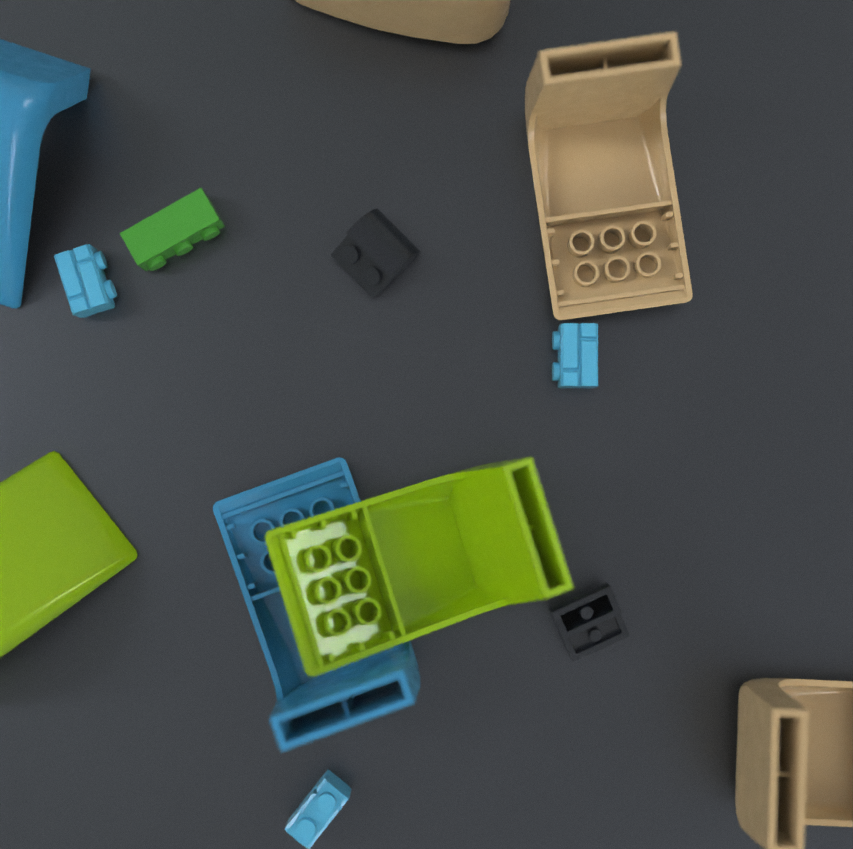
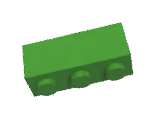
[120,188,225,271]

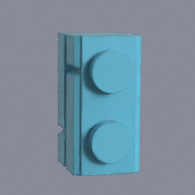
[54,244,117,318]
[552,323,598,388]
[284,769,352,849]

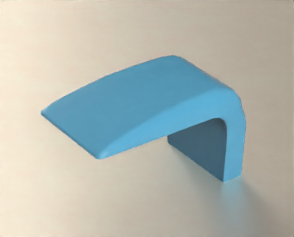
[0,39,91,309]
[213,457,421,752]

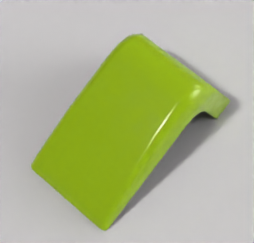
[0,451,137,658]
[265,457,574,677]

